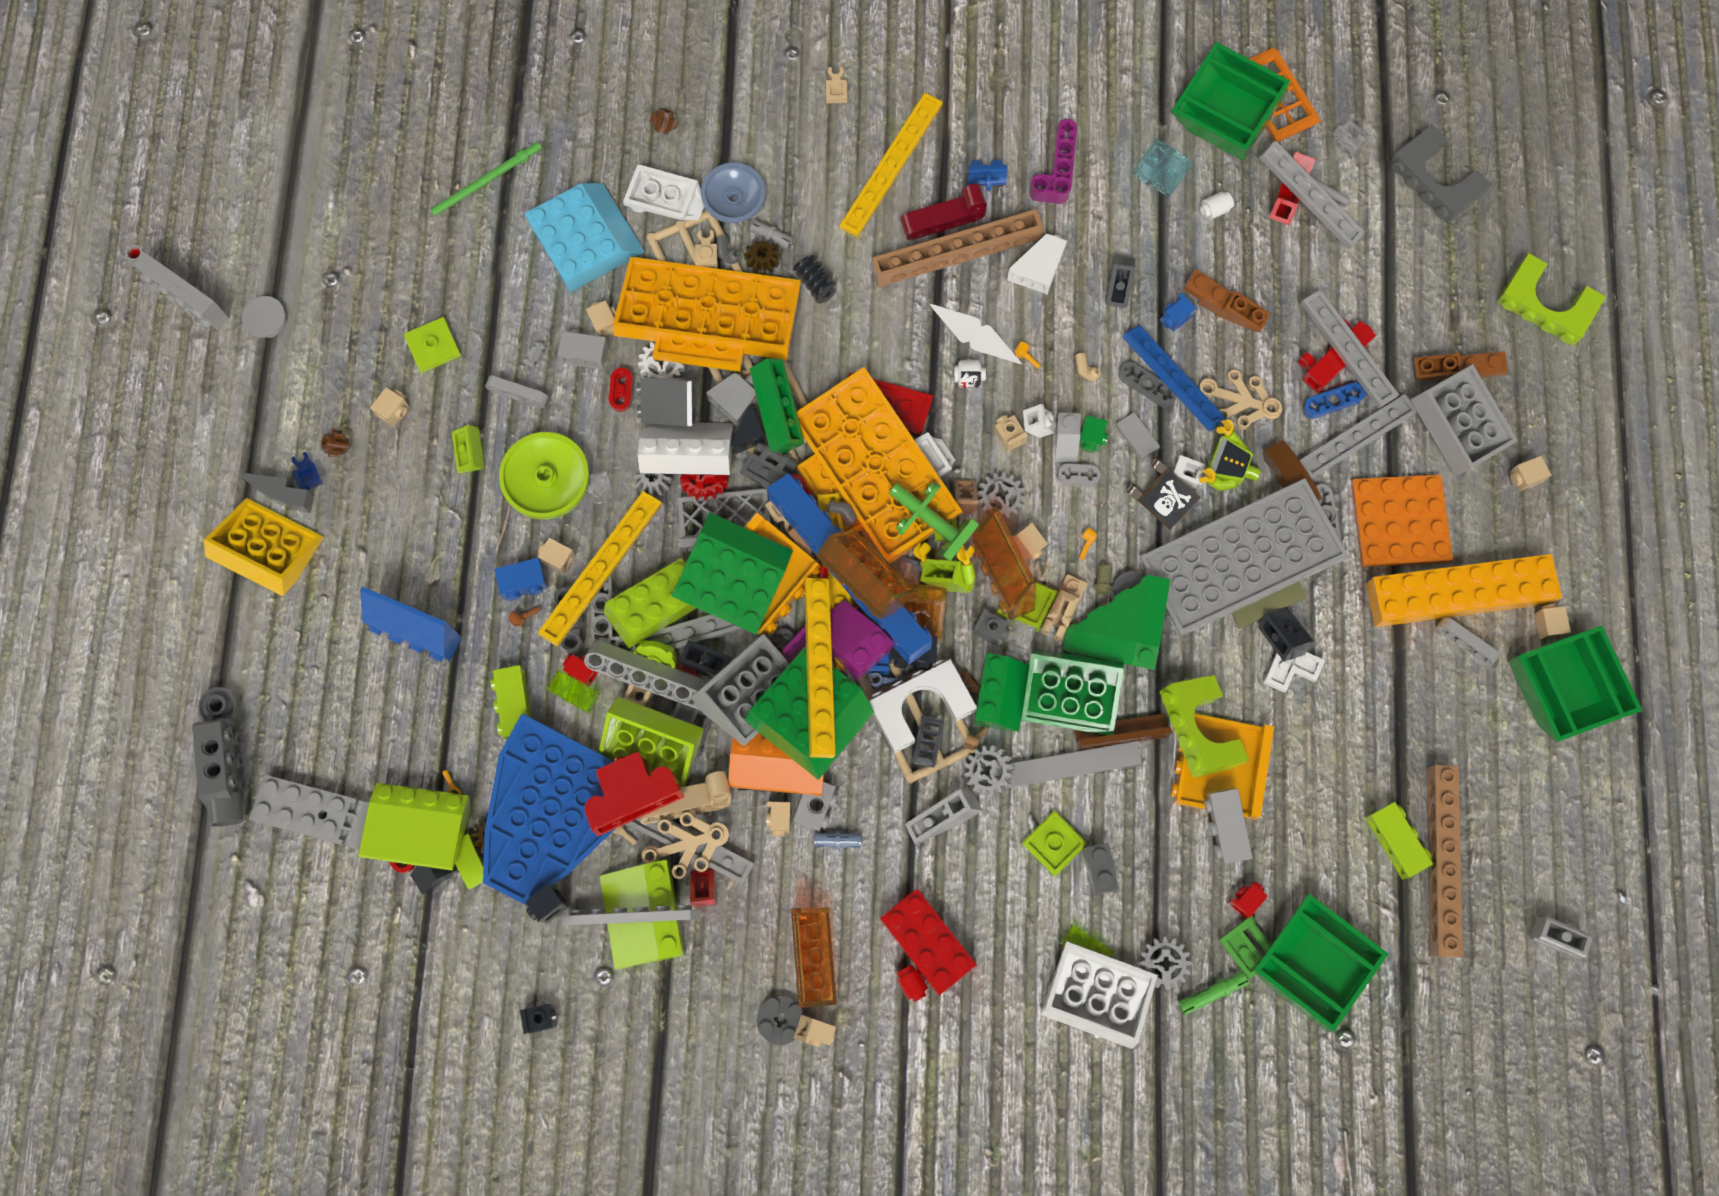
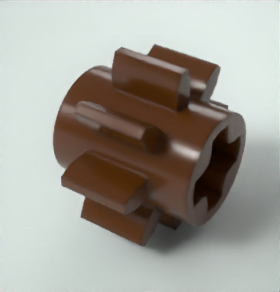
[649,107,678,134]
[321,429,349,458]

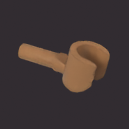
[964,726,989,751]

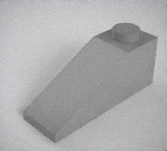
[905,788,982,845]

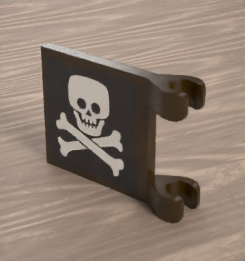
[1126,457,1201,530]

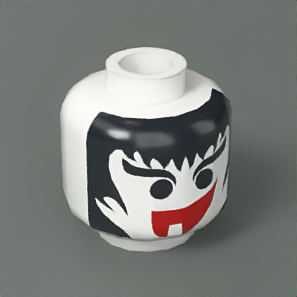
[954,360,986,388]

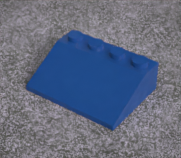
[360,586,462,662]

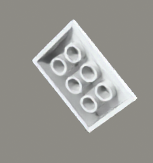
[637,422,734,475]
[1041,942,1158,1049]

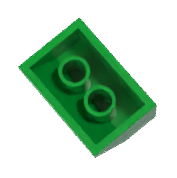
[974,653,1030,733]

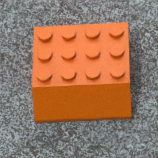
[728,733,824,796]

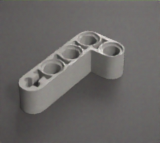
[591,576,637,657]

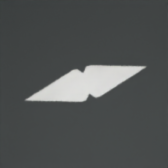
[928,303,1023,365]

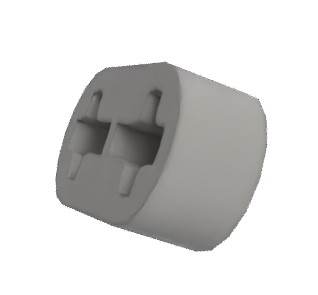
[1057,464,1101,487]

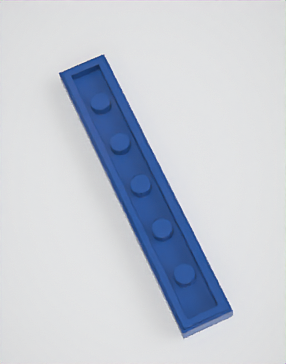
[1122,325,1227,432]

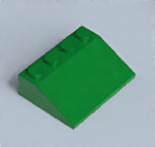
[1021,649,1125,735]

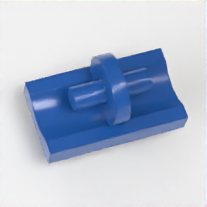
[968,160,1007,192]

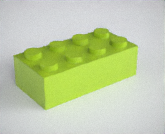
[603,558,696,649]

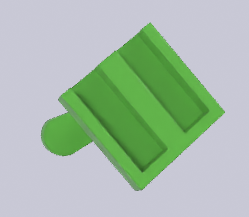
[888,482,979,561]

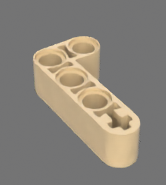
[640,771,731,824]

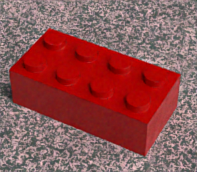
[880,889,977,996]

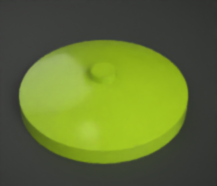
[499,432,590,520]

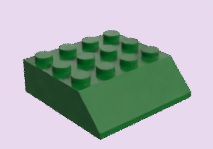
[1171,42,1291,161]
[671,512,793,635]
[1508,625,1643,743]
[744,646,874,780]
[1253,894,1388,1032]

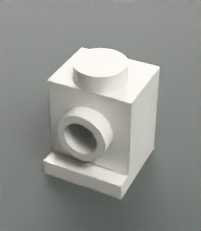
[1023,404,1056,438]
[1173,455,1206,490]

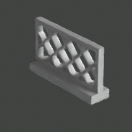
[678,488,770,553]

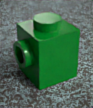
[1079,415,1109,453]

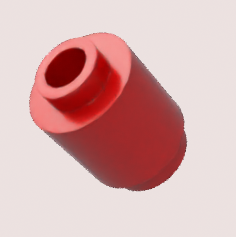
[896,964,929,1002]

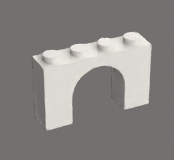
[869,659,977,754]

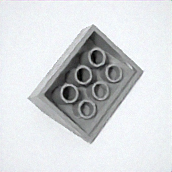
[1410,364,1518,476]
[690,634,790,746]

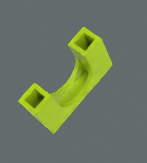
[1497,253,1606,346]
[1160,675,1249,778]

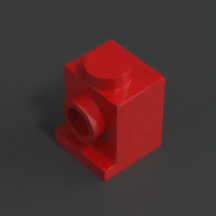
[562,654,599,688]
[1227,881,1268,919]

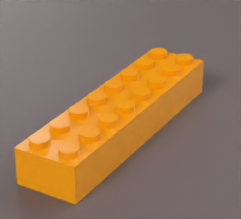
[1366,554,1562,627]

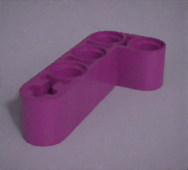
[1029,119,1077,204]

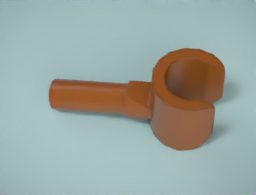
[508,606,541,627]

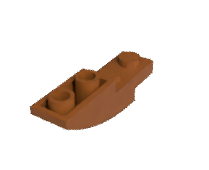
[1183,269,1271,332]
[1414,351,1508,382]

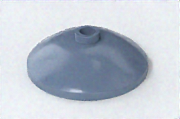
[701,163,765,223]

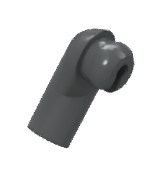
[717,236,740,264]
[828,501,857,526]

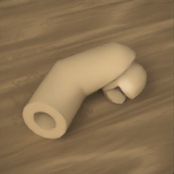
[1075,353,1101,381]

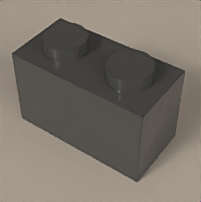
[1082,843,1119,896]

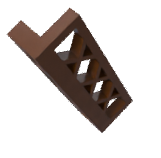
[1073,714,1172,751]

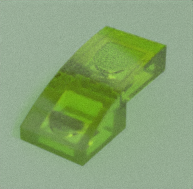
[546,670,600,714]
[1059,924,1115,958]

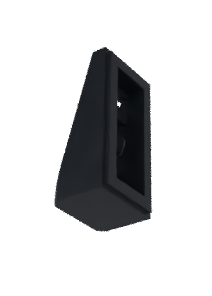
[912,716,944,768]

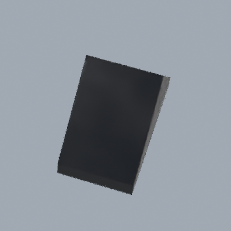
[731,406,765,454]
[410,864,459,895]

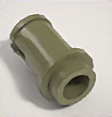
[1094,565,1113,595]

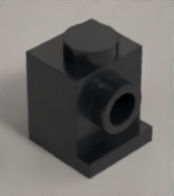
[520,1004,559,1034]

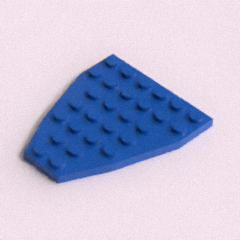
[483,714,615,905]

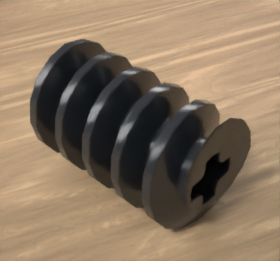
[793,255,837,304]

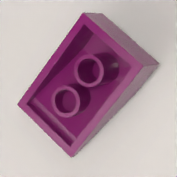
[830,600,894,681]

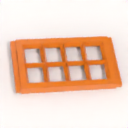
[1249,47,1320,142]

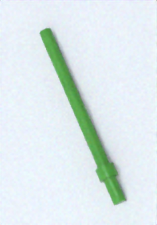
[430,142,542,216]

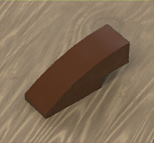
[1264,440,1322,502]

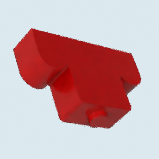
[585,752,685,836]

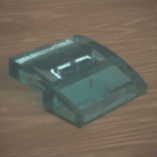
[1132,139,1193,198]

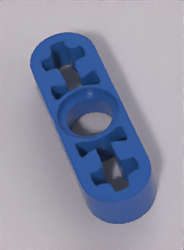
[1303,383,1366,419]

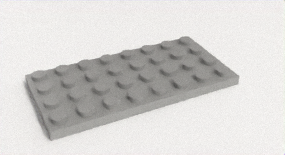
[1140,479,1349,636]

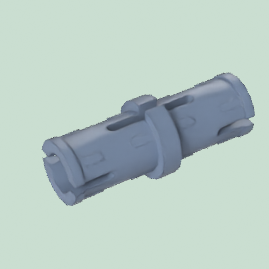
[814,831,862,850]

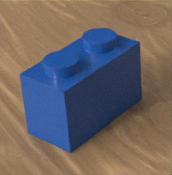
[494,558,548,601]

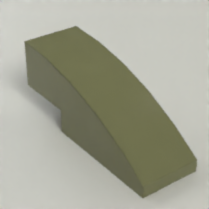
[1231,582,1307,629]

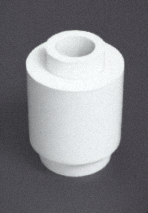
[1200,191,1234,220]

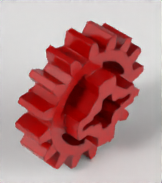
[680,474,729,501]

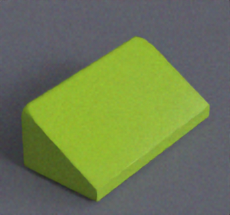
[452,425,484,473]

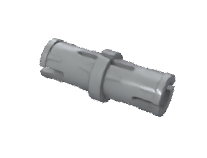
[749,219,793,250]

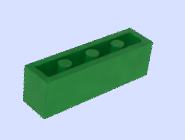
[749,358,805,453]

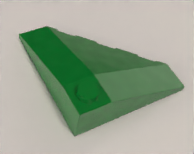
[1062,575,1171,670]

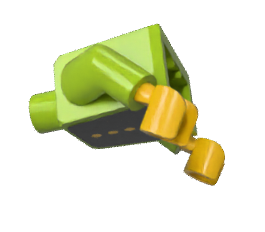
[1199,420,1261,491]
[913,543,976,593]

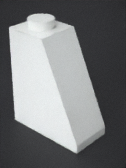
[1007,234,1067,295]

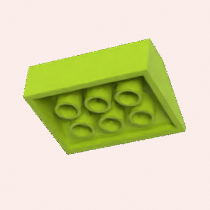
[598,696,704,787]
[358,783,472,870]
[600,860,685,970]

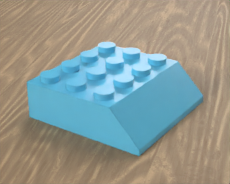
[524,183,645,293]

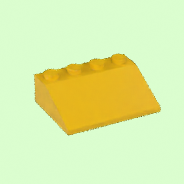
[204,498,323,596]

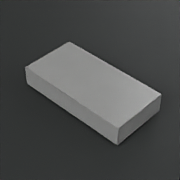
[1115,412,1160,461]

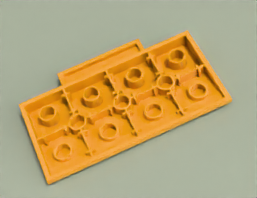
[613,257,801,372]
[796,367,963,565]

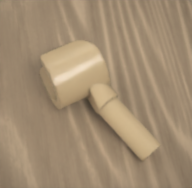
[612,825,638,845]

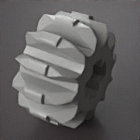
[634,467,672,497]

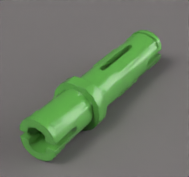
[1178,970,1249,1015]

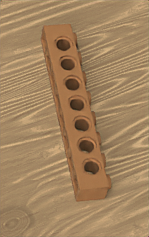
[872,209,1044,288]
[1426,765,1463,958]

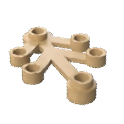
[1199,369,1282,430]
[642,812,729,879]

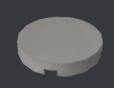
[241,296,287,339]

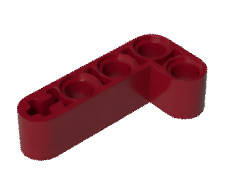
[900,183,987,240]

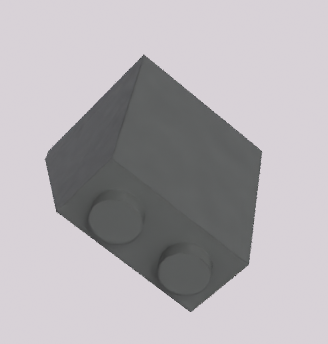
[637,377,696,426]

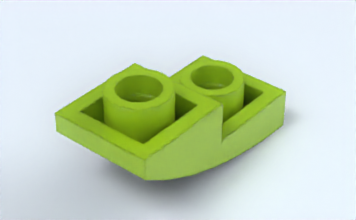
[455,834,484,890]

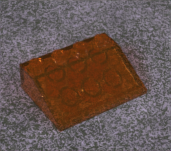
[971,506,1036,621]

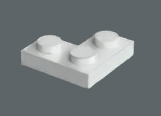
[1263,652,1325,693]

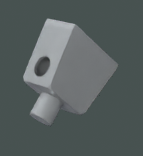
[707,373,757,427]

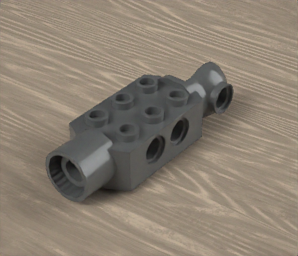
[192,687,245,827]

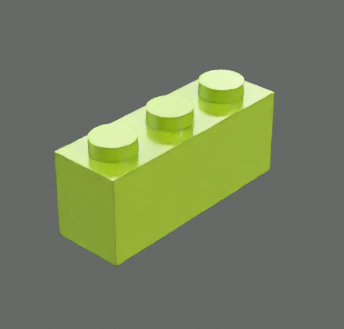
[490,665,531,741]
[1365,802,1433,880]

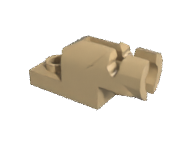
[1041,574,1088,641]

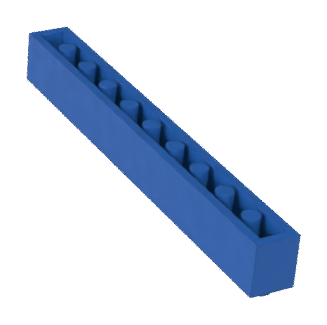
[767,473,932,664]

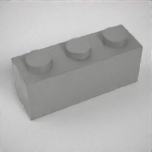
[1204,788,1253,864]

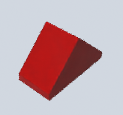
[690,869,717,908]

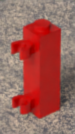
[1297,318,1376,394]

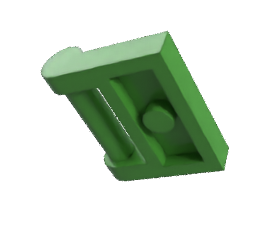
[1218,916,1271,980]

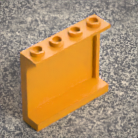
[744,513,821,636]
[1170,714,1274,820]

